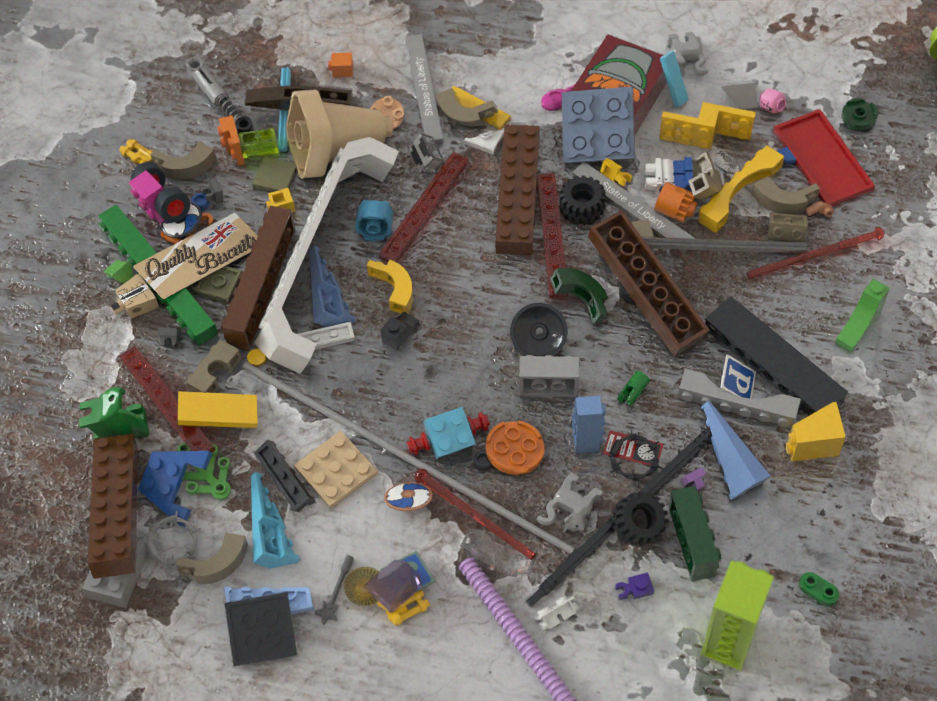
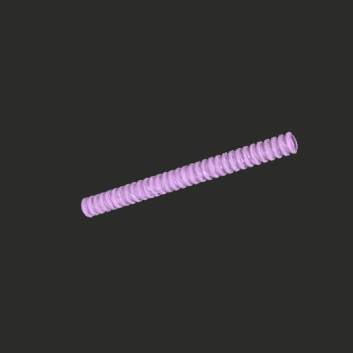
[459,557,577,701]

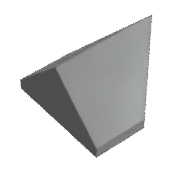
[721,81,757,111]

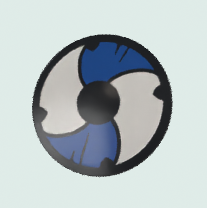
[161,202,202,238]

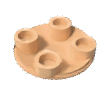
[370,96,404,129]

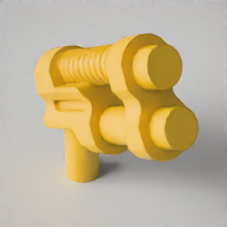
[119,139,153,164]
[377,589,430,626]

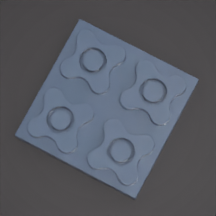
[562,87,635,164]

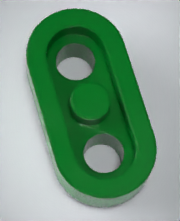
[799,572,839,606]

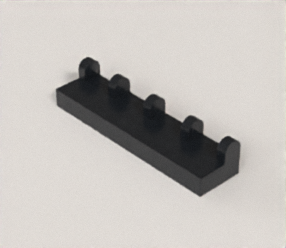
[254,439,315,512]

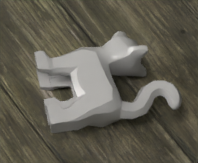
[667,32,708,77]
[537,472,603,533]

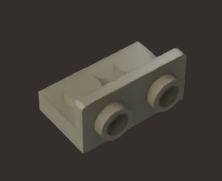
[768,212,808,242]

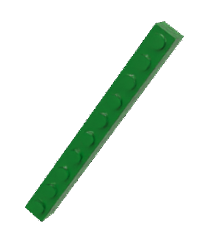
[98,204,218,346]

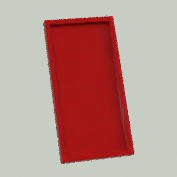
[773,109,875,206]

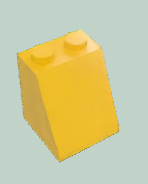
[786,402,846,461]

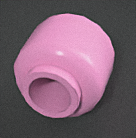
[759,88,786,114]

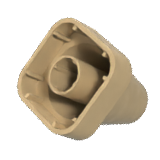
[286,90,393,179]

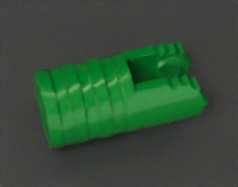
[617,371,650,406]

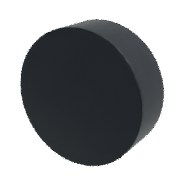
[473,450,493,471]

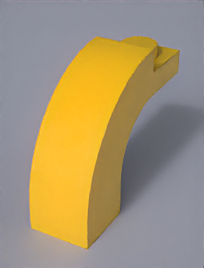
[367,260,413,314]

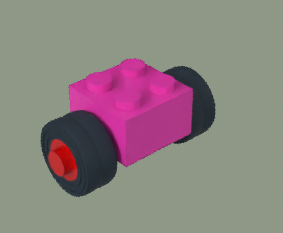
[128,162,190,224]

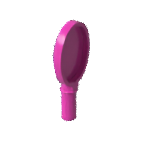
[541,84,575,111]

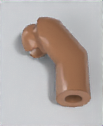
[805,201,834,217]

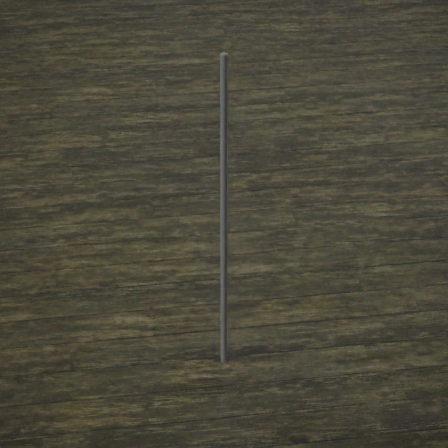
[243,362,576,555]

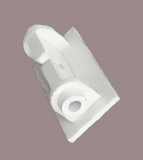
[534,595,579,631]

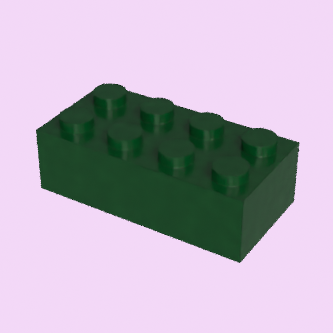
[668,486,721,582]

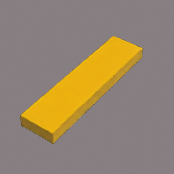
[452,86,511,130]

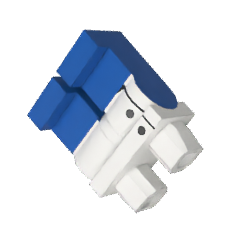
[644,157,693,195]

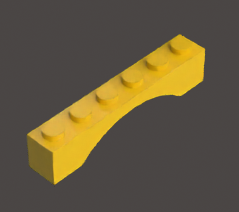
[698,145,784,234]

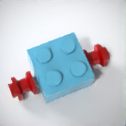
[406,407,490,459]

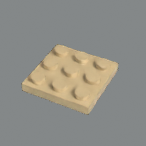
[294,431,378,509]

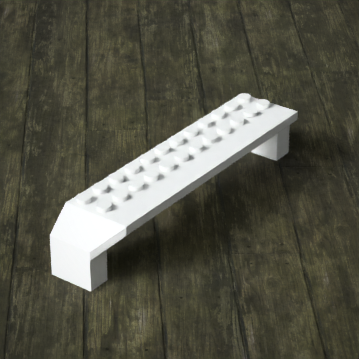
[255,137,399,374]

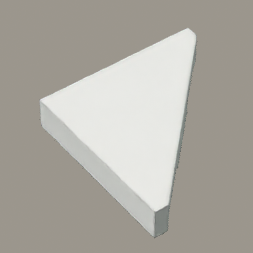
[464,128,504,155]

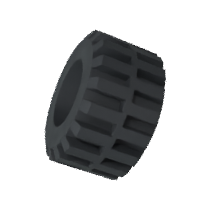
[559,175,606,225]
[611,491,668,546]

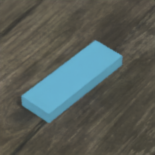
[660,51,689,107]

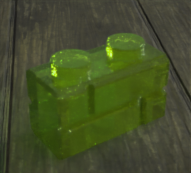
[239,128,279,158]

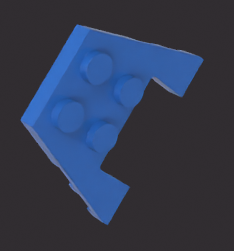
[138,451,212,527]

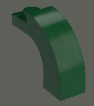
[550,268,608,325]

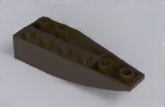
[245,85,352,111]

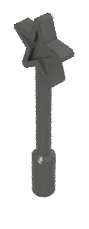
[315,555,354,625]

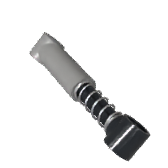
[186,57,255,140]

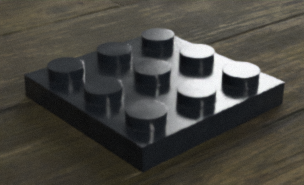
[224,592,297,667]

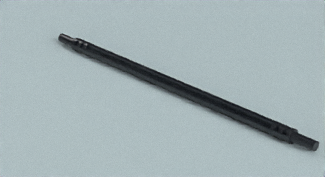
[525,427,712,607]

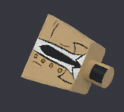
[110,273,159,318]

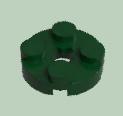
[841,98,878,131]

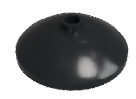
[510,303,568,357]

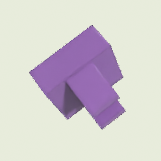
[680,467,706,491]

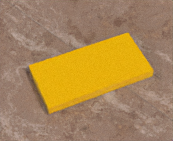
[177,391,258,428]

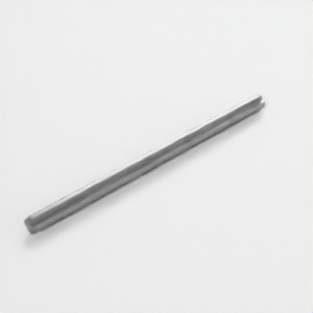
[642,237,807,253]

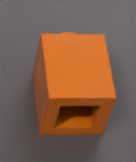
[328,52,354,77]

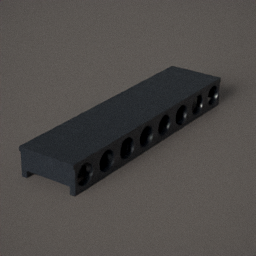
[705,296,848,416]

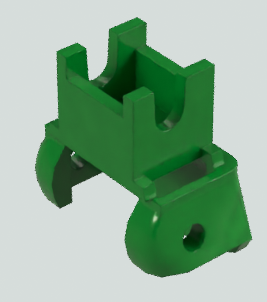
[79,387,150,439]

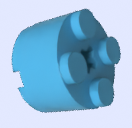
[355,200,393,242]

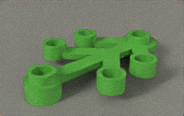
[177,443,231,500]

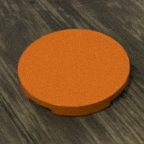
[485,420,545,475]

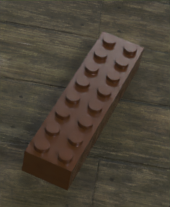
[495,124,540,255]
[221,205,296,352]
[588,209,709,357]
[88,434,138,579]

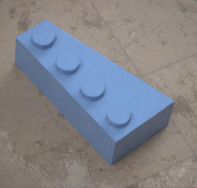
[571,396,606,454]

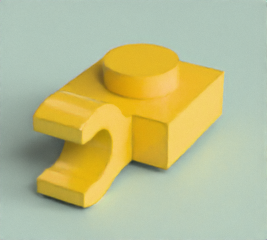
[600,158,633,186]

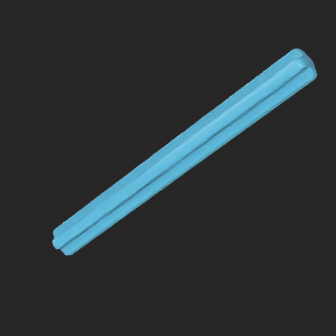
[278,67,291,152]

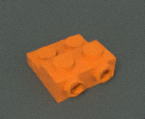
[217,115,245,166]

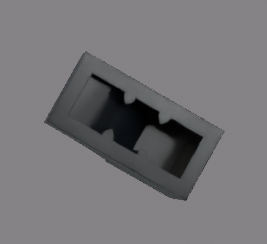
[380,311,420,351]

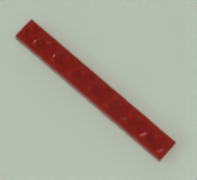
[378,151,469,263]
[537,173,568,299]
[119,346,215,452]

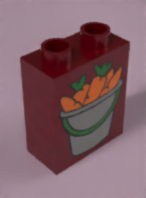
[571,34,667,135]

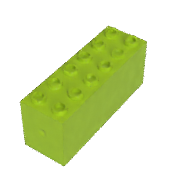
[701,560,774,671]

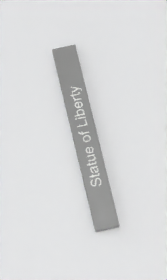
[405,34,443,145]
[572,162,696,254]

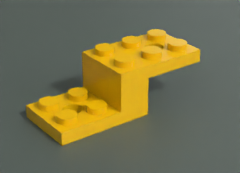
[659,102,756,149]

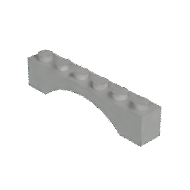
[678,369,801,428]

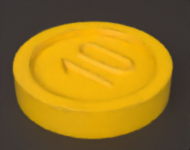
[247,348,267,367]

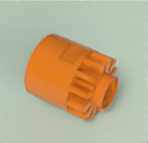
[654,182,698,223]

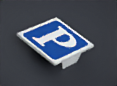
[720,354,756,399]

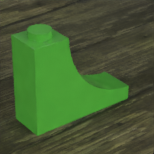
[835,279,890,352]

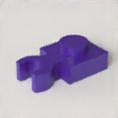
[615,572,654,600]

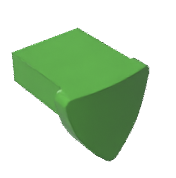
[104,260,133,283]

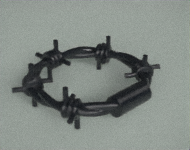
[609,430,663,485]

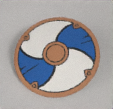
[384,482,433,511]

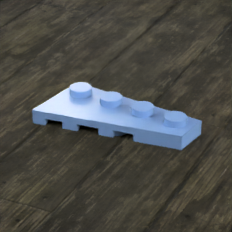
[224,587,314,615]

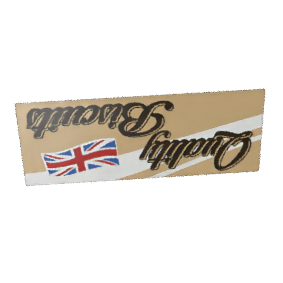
[133,213,258,299]

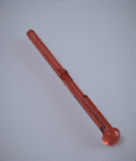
[747,227,885,278]
[414,469,536,560]

